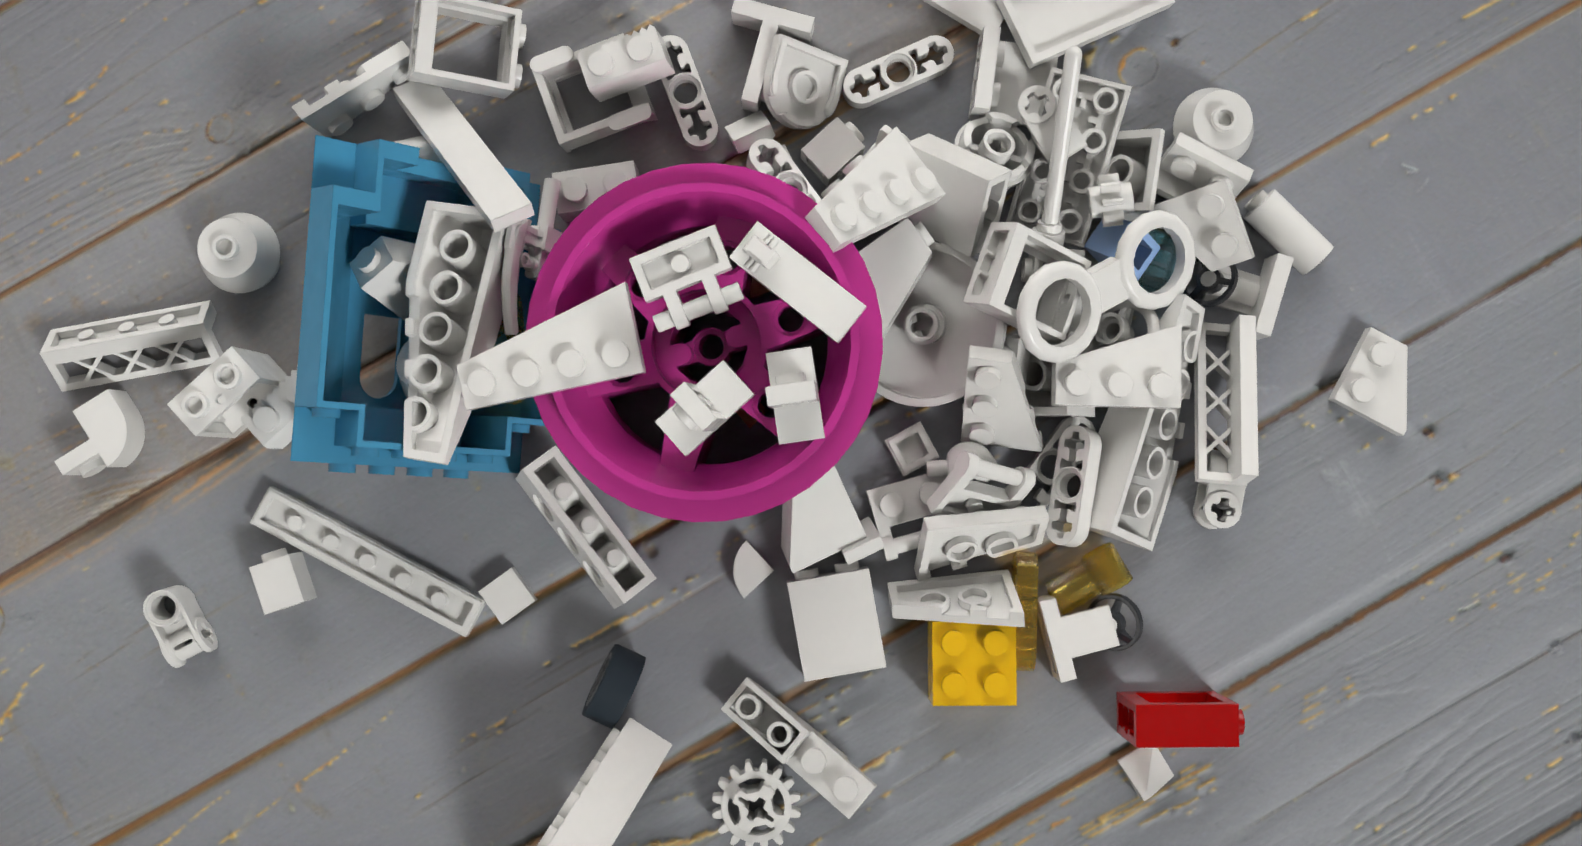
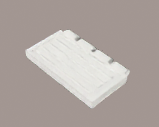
[996,0,1175,69]

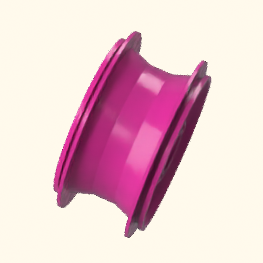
[525,163,883,522]

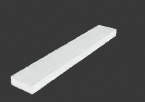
[392,81,535,233]
[250,486,486,637]

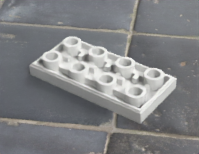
[1006,67,1132,248]

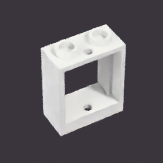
[407,0,527,99]
[963,222,1092,341]
[167,346,287,438]

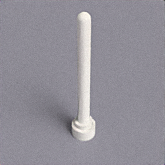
[1032,46,1082,246]

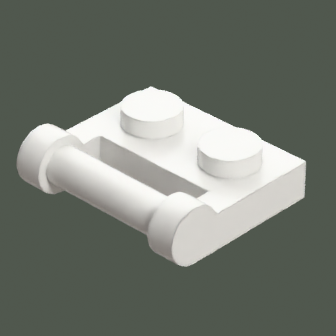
[926,451,1036,515]
[866,474,947,562]

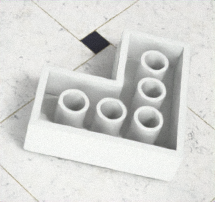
[537,718,672,846]

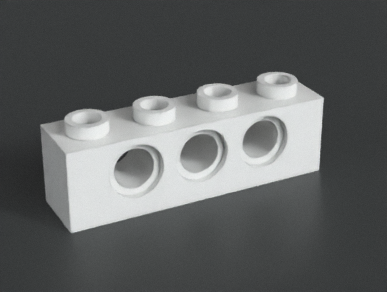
[515,445,657,609]

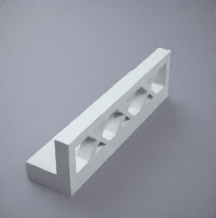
[39,300,223,392]
[1194,314,1259,486]

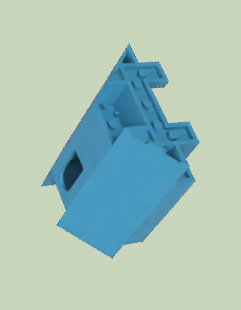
[290,135,561,479]

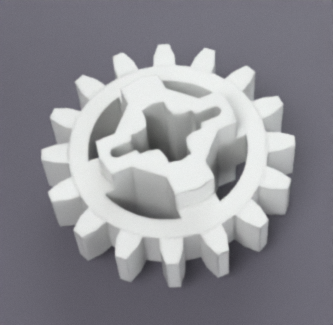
[712,758,801,846]

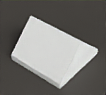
[1106,128,1165,221]

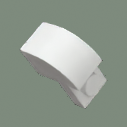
[54,389,145,478]

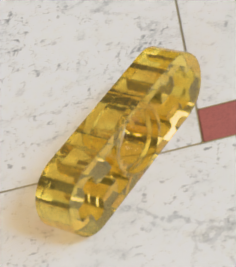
[1012,551,1039,671]

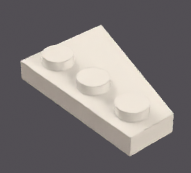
[292,41,410,138]
[914,505,1049,581]

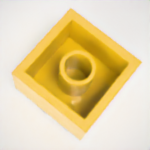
[927,621,1017,706]

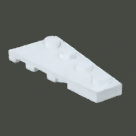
[805,126,946,253]
[456,282,646,410]

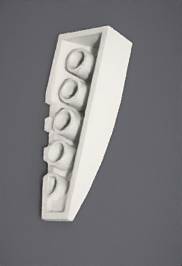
[403,200,507,465]
[1072,293,1205,551]

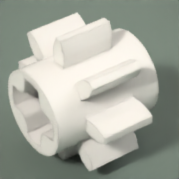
[1087,173,1134,228]

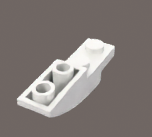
[721,677,877,819]

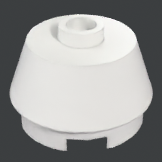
[1173,88,1254,161]
[954,112,1035,189]
[197,213,280,293]

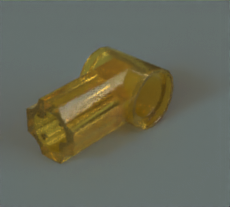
[1044,542,1133,615]

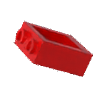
[1116,691,1245,748]

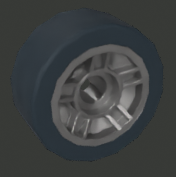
[582,644,646,729]

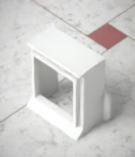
[530,33,658,153]

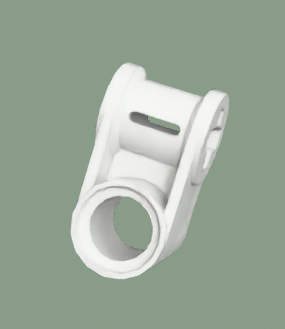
[1018,85,1087,165]
[1193,449,1248,529]
[143,585,218,668]

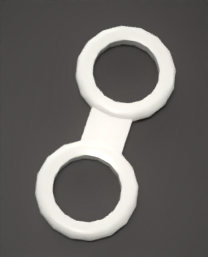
[1016,210,1196,363]

